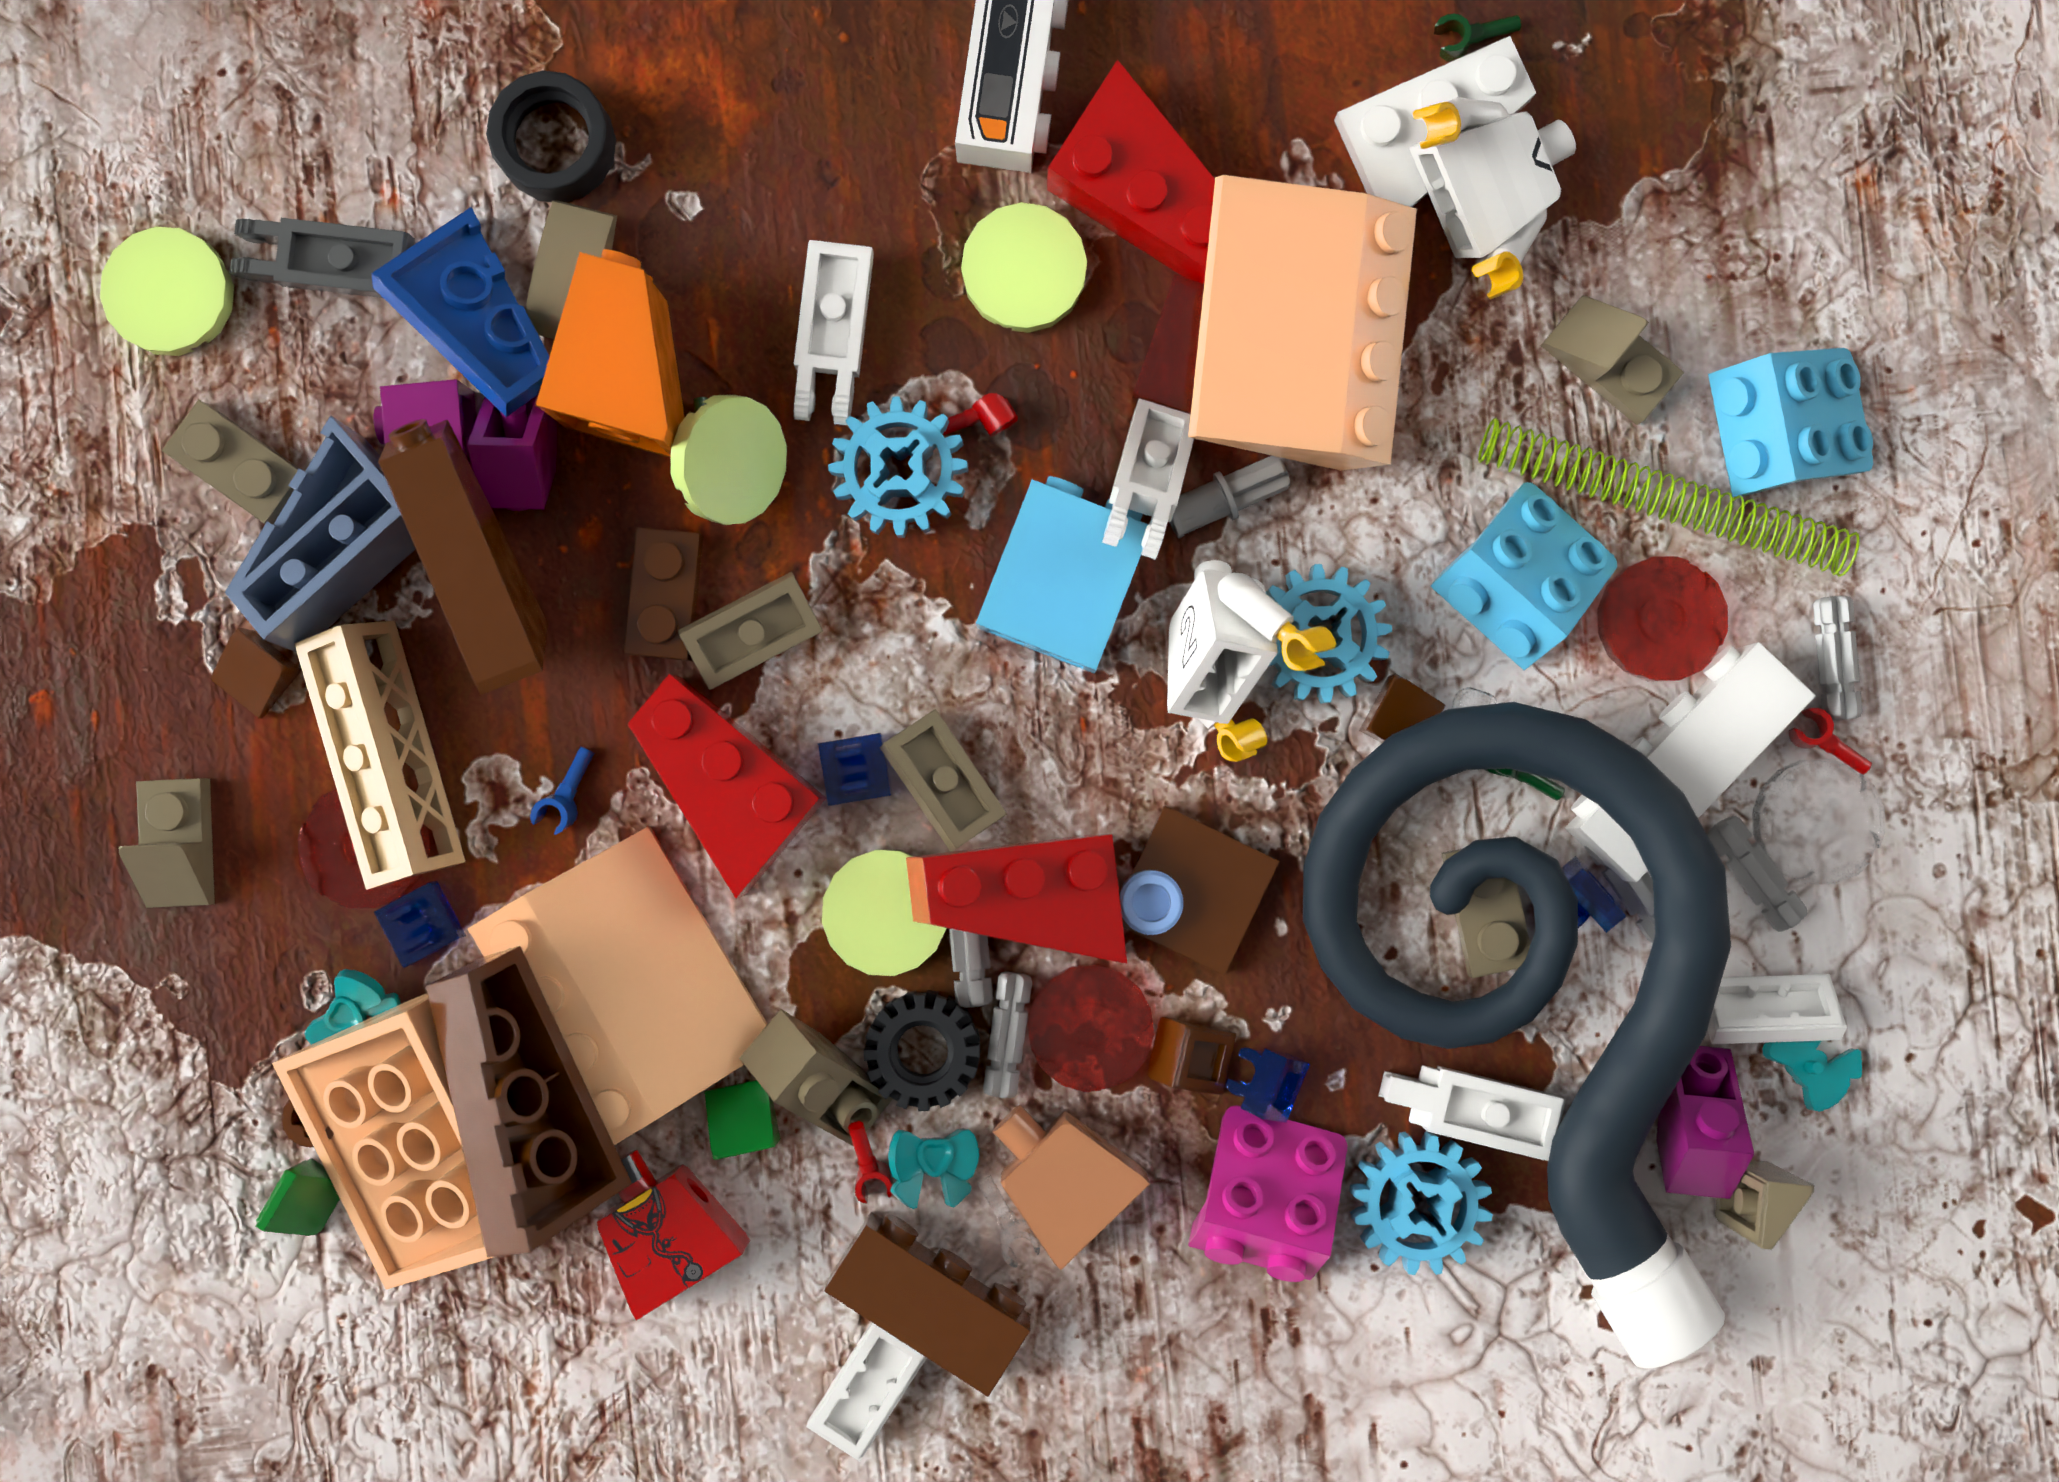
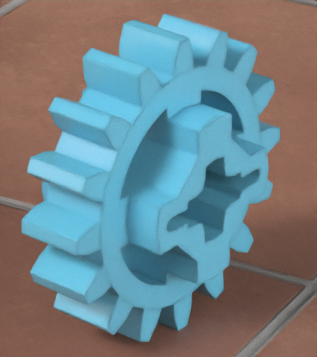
[828,396,968,538]
[1266,564,1392,704]
[1349,1131,1493,1275]

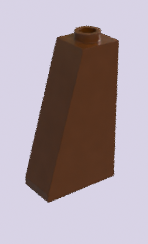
[378,419,549,695]

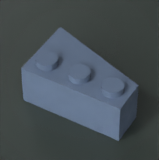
[225,415,416,652]

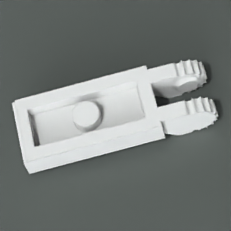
[794,240,874,425]
[1102,398,1194,559]

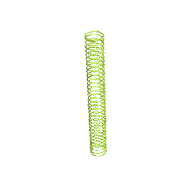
[1478,417,1860,577]

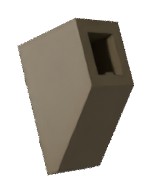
[740,1009,893,1146]

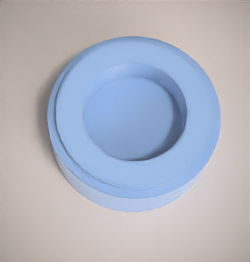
[1119,870,1183,935]

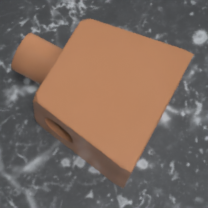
[993,1105,1150,1270]

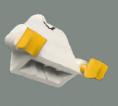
[1409,97,1576,300]
[1167,560,1336,762]

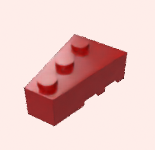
[1047,59,1215,290]
[628,674,827,899]
[906,834,1127,964]

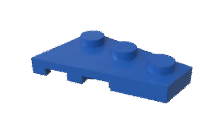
[371,207,550,417]

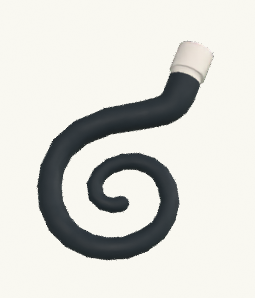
[1303,702,1731,1369]

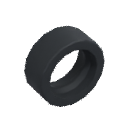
[486,70,616,202]

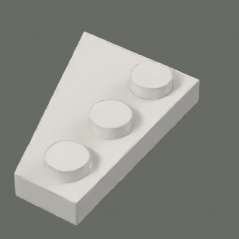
[1334,36,1536,207]

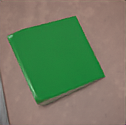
[705,1080,781,1160]
[255,1158,340,1236]

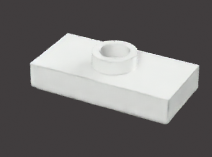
[1708,974,1847,1044]
[806,1322,926,1462]

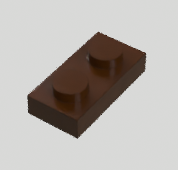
[624,527,704,661]

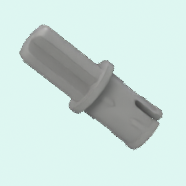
[1170,456,1291,539]

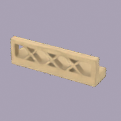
[294,621,465,890]

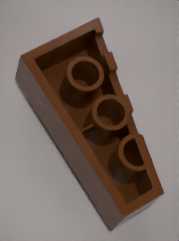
[426,946,632,1258]

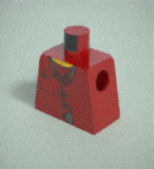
[597,1149,750,1321]

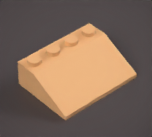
[1188,175,1417,471]
[467,826,768,1145]
[272,993,497,1290]

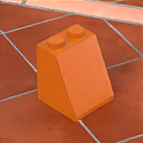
[536,249,685,458]

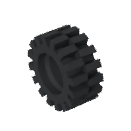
[863,990,981,1111]

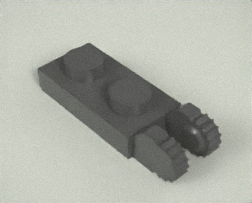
[229,218,415,298]

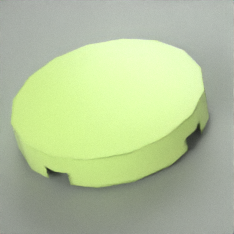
[961,202,1087,333]
[100,226,234,356]
[671,395,787,525]
[822,849,947,976]

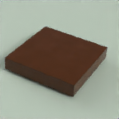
[1122,805,1279,976]

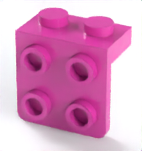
[1188,1106,1348,1282]

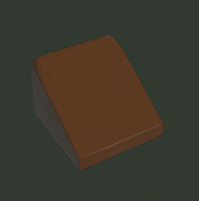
[210,627,302,719]
[1359,673,1446,743]
[1148,1017,1237,1095]

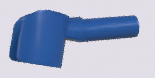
[530,746,594,835]

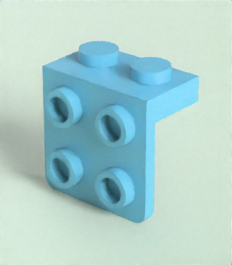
[1708,348,1873,497]
[1430,482,1617,670]

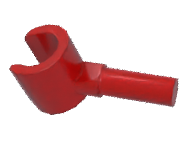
[942,393,1018,437]
[1789,708,1872,775]
[848,1121,894,1204]

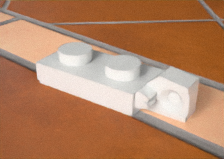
[1378,1065,1566,1161]

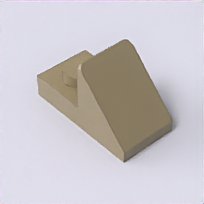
[1540,295,1684,425]
[119,778,215,908]

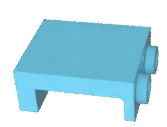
[976,476,1149,674]

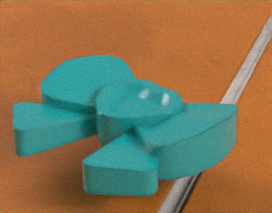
[304,969,401,1045]
[1762,1041,1862,1112]
[888,1128,980,1209]

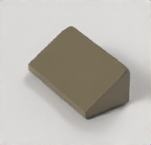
[1715,1160,1814,1250]

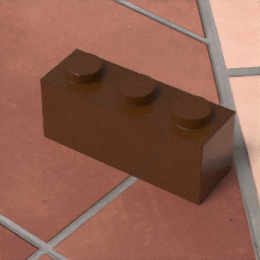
[824,1212,1030,1397]

